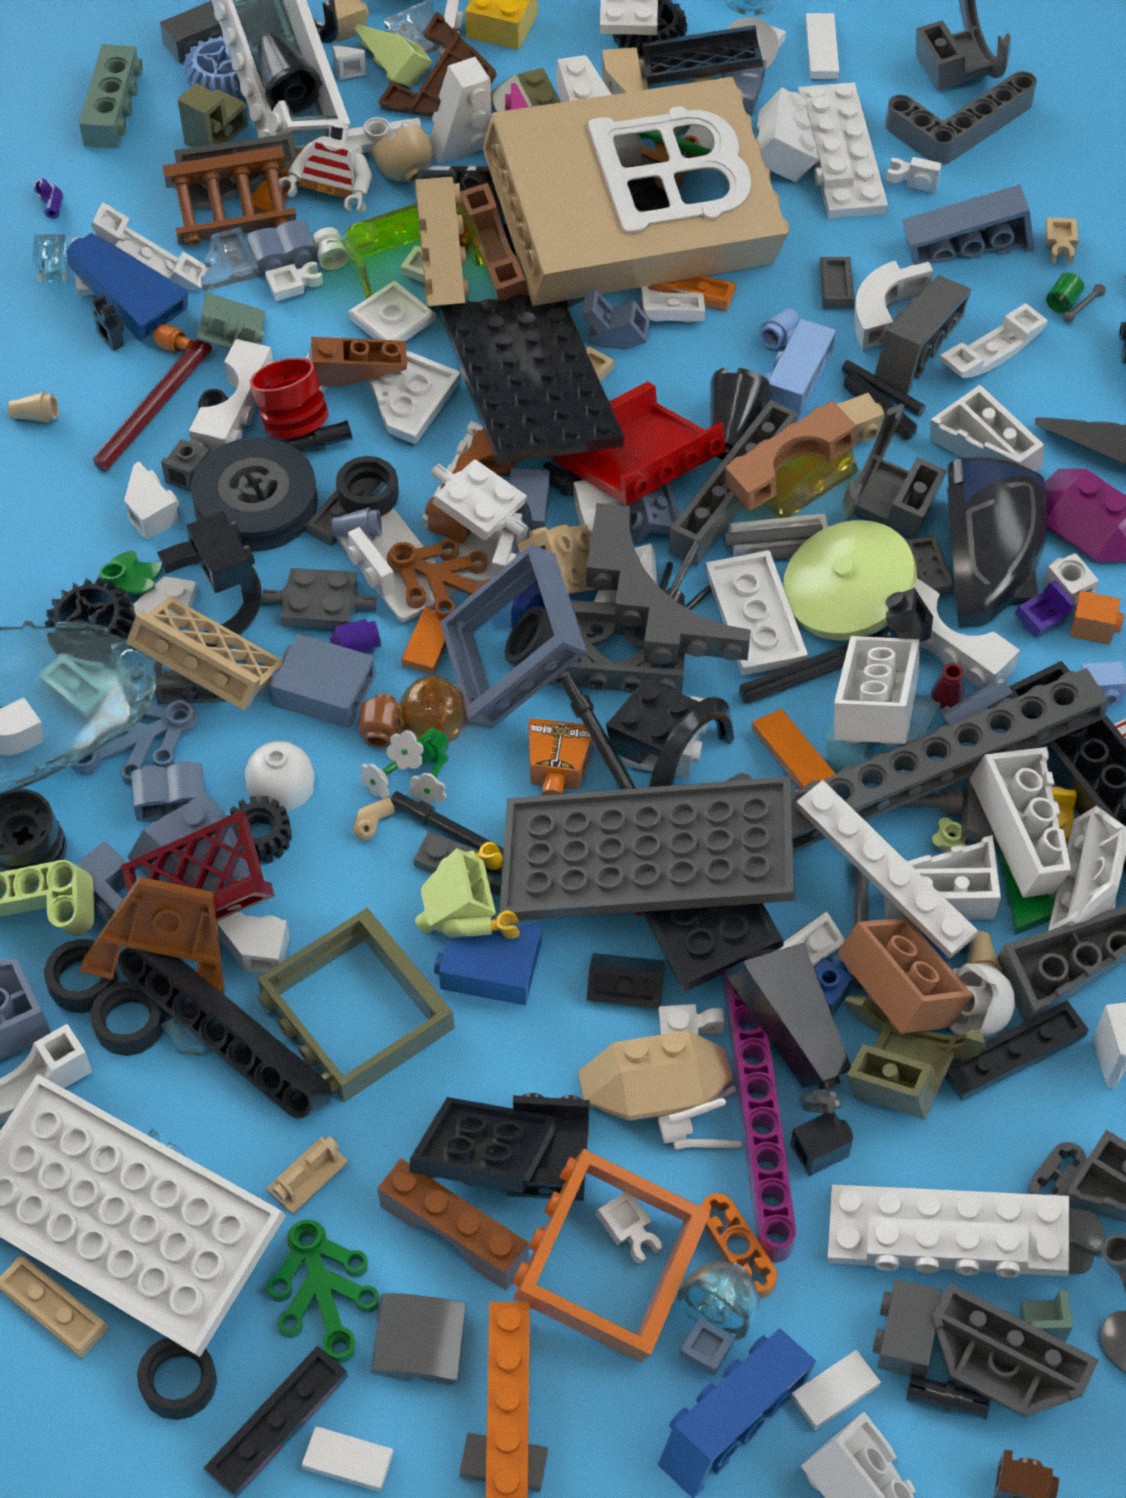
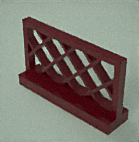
[121,811,275,921]

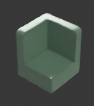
[1020,1290,1073,1342]

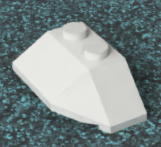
[1048,806,1126,931]

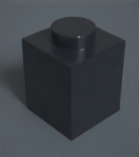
[790,1110,854,1176]

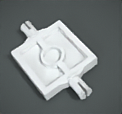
[431,459,529,541]

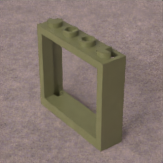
[257,908,454,1102]

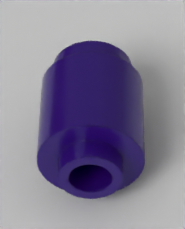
[329,619,381,654]

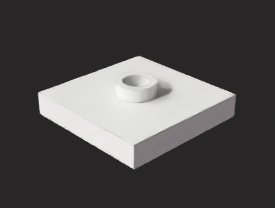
[348,280,436,341]

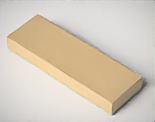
[0,1254,109,1359]

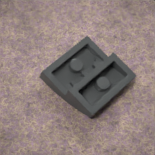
[371,1293,466,1385]

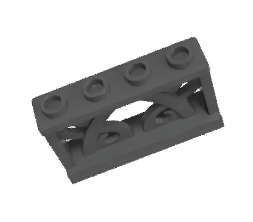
[548,600,685,694]

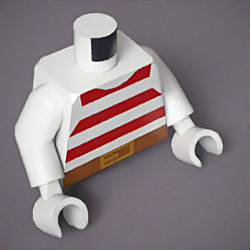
[279,123,372,214]

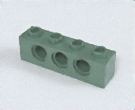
[79,44,143,148]

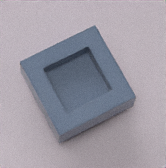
[680,1317,735,1375]

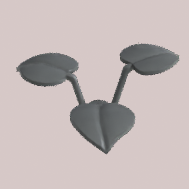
[1068,1208,1126,1372]

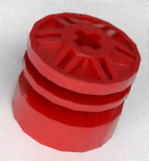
[249,358,329,439]

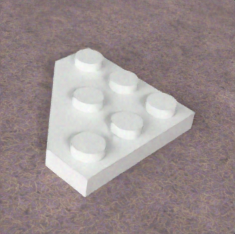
[368,351,461,445]

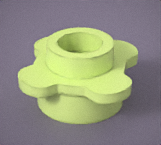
[932,817,967,853]

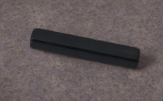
[843,372,918,439]

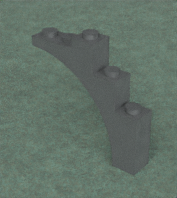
[586,503,751,664]

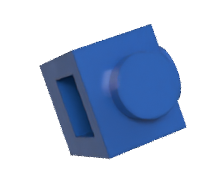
[814,958,854,1017]

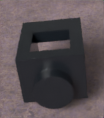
[885,588,934,642]

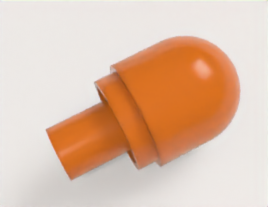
[153,324,194,352]

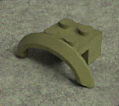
[844,996,985,1120]

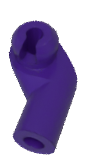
[33,178,63,219]

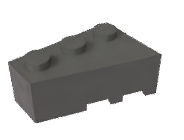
[1065,1130,1126,1222]

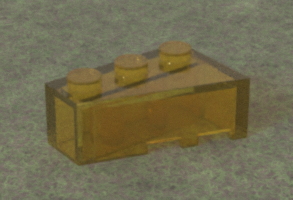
[764,448,859,518]

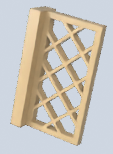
[126,596,283,711]

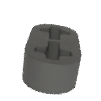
[1028,1142,1086,1196]

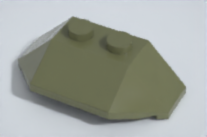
[491,68,561,112]

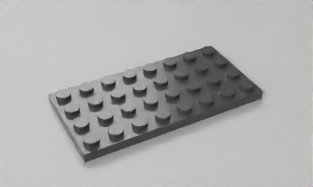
[499,776,795,920]

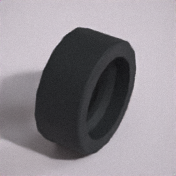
[336,456,399,516]
[505,607,554,667]
[44,939,118,1013]
[90,980,165,1056]
[137,1338,217,1420]

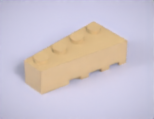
[415,177,469,306]

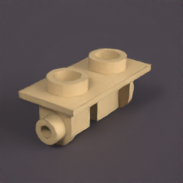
[266,1136,349,1214]

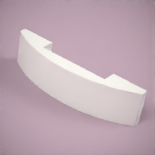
[91,202,209,291]
[939,303,1048,378]

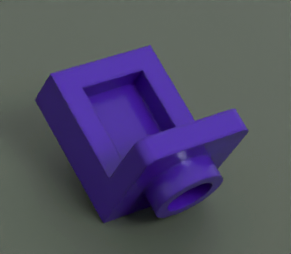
[1014,580,1075,638]

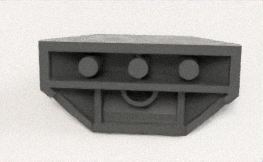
[932,1283,1099,1418]

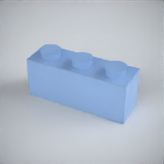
[765,319,836,416]

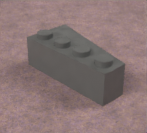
[875,275,971,395]
[998,906,1126,1022]

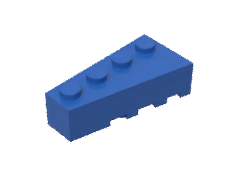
[658,1328,816,1498]

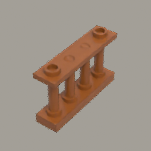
[163,146,296,246]

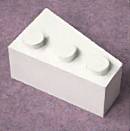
[428,57,491,164]
[756,87,819,183]
[930,385,1044,472]
[883,835,1001,921]

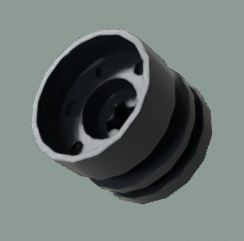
[0,789,67,872]

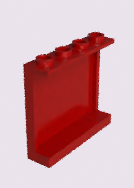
[552,381,725,506]

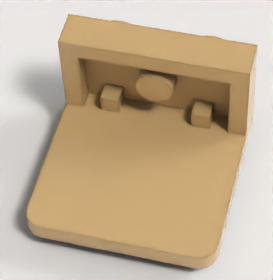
[517,524,599,595]

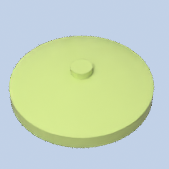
[783,520,917,640]

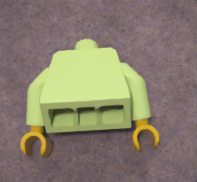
[415,842,520,939]

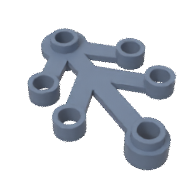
[69,697,198,786]

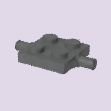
[262,568,377,629]

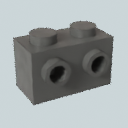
[872,1279,943,1378]

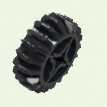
[612,0,688,59]
[44,578,136,662]

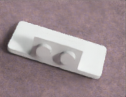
[336,508,456,622]

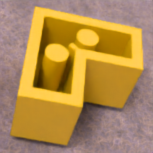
[465,0,538,50]

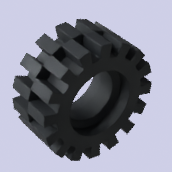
[227,796,292,865]

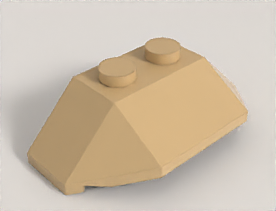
[578,1030,733,1121]

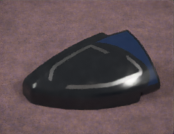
[947,457,1047,628]

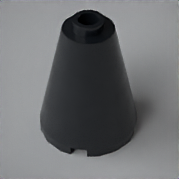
[258,33,323,114]
[710,368,774,460]

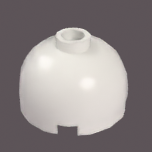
[244,741,315,811]
[949,963,1015,1037]

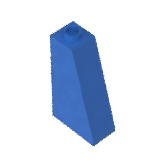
[67,232,188,342]

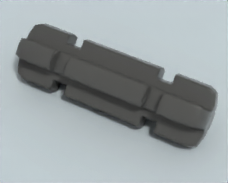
[799,1089,842,1114]

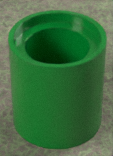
[1046,272,1084,314]

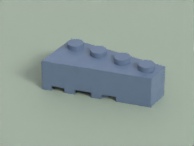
[902,184,1035,265]

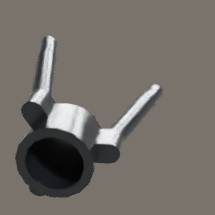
[659,540,712,610]

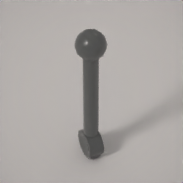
[1063,284,1106,323]

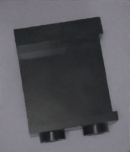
[507,1093,590,1201]

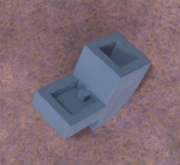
[582,288,650,350]
[78,841,127,923]

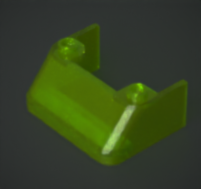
[343,199,483,299]

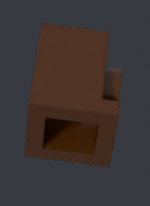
[993,1449,1059,1498]

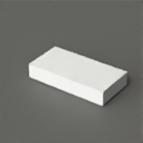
[791,1349,881,1430]
[302,1426,394,1492]

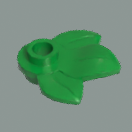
[97,550,163,594]

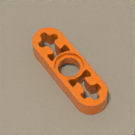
[701,1193,777,1299]

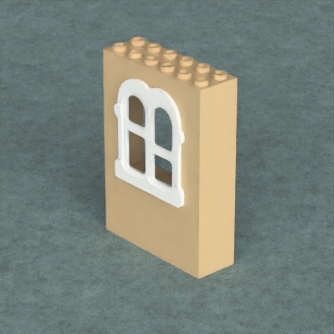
[482,77,789,306]

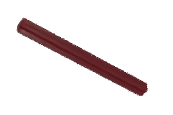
[93,339,213,471]

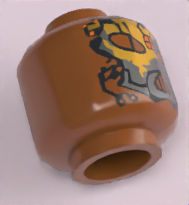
[357,694,405,748]

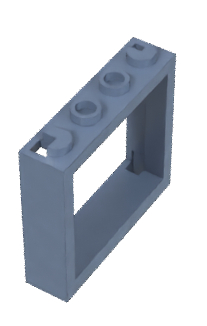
[440,544,587,728]

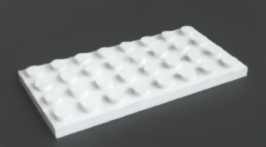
[0,1074,286,1357]

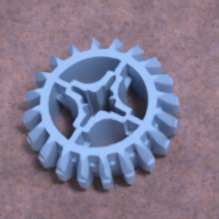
[184,35,261,99]

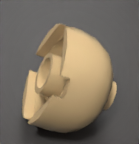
[372,126,433,183]

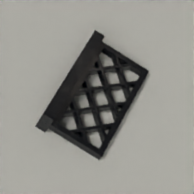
[642,25,763,85]

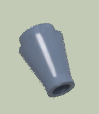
[332,507,382,540]

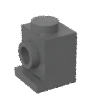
[161,439,210,492]

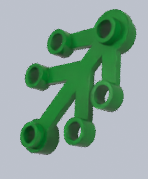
[267,1220,379,1363]

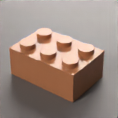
[837,917,973,1034]

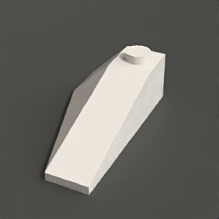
[801,1412,916,1498]

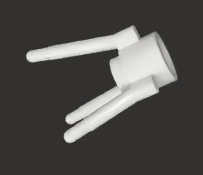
[657,1086,743,1150]

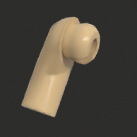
[353,797,395,840]

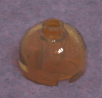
[400,676,468,742]

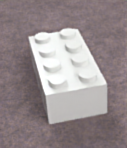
[834,636,919,745]

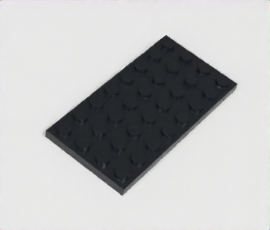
[440,295,624,464]

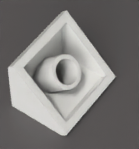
[1092,1002,1126,1090]

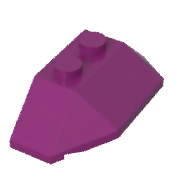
[1045,468,1126,563]

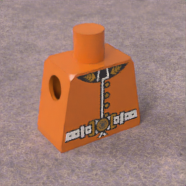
[529,718,595,796]

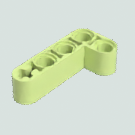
[0,860,94,936]

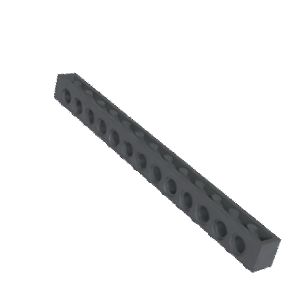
[792,668,1108,852]

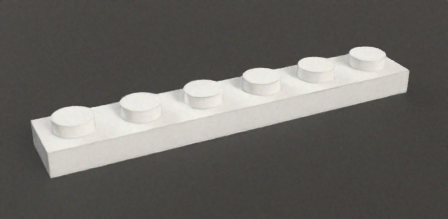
[795,780,978,958]

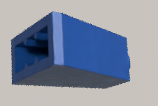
[434,923,542,1006]

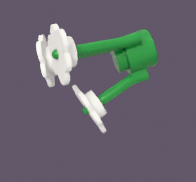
[360,727,449,804]

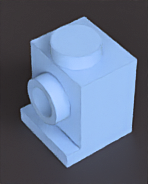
[1080,661,1126,706]

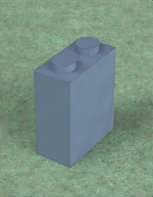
[269,633,376,729]

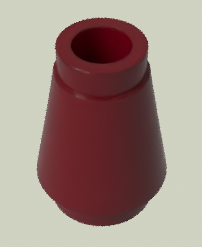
[931,663,965,709]

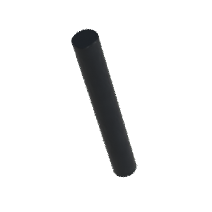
[841,360,926,416]

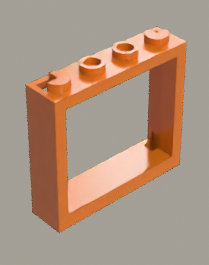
[512,1149,711,1363]

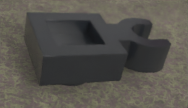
[92,294,124,351]

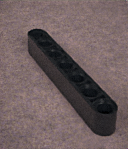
[118,948,332,1119]

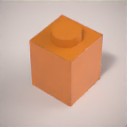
[1070,590,1124,645]

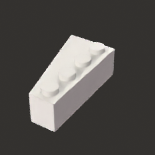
[556,55,643,168]
[970,747,1071,898]

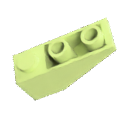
[355,24,432,89]

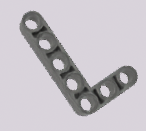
[885,71,1037,165]

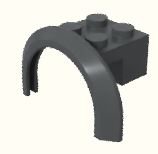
[916,0,1011,91]
[842,404,947,539]

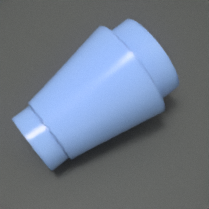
[759,308,799,349]

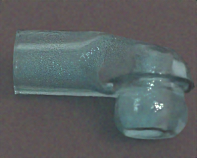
[161,1017,212,1057]

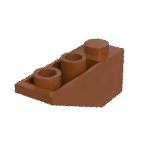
[308,337,407,387]

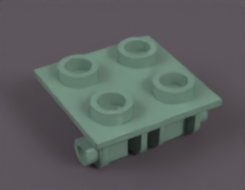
[197,292,265,350]

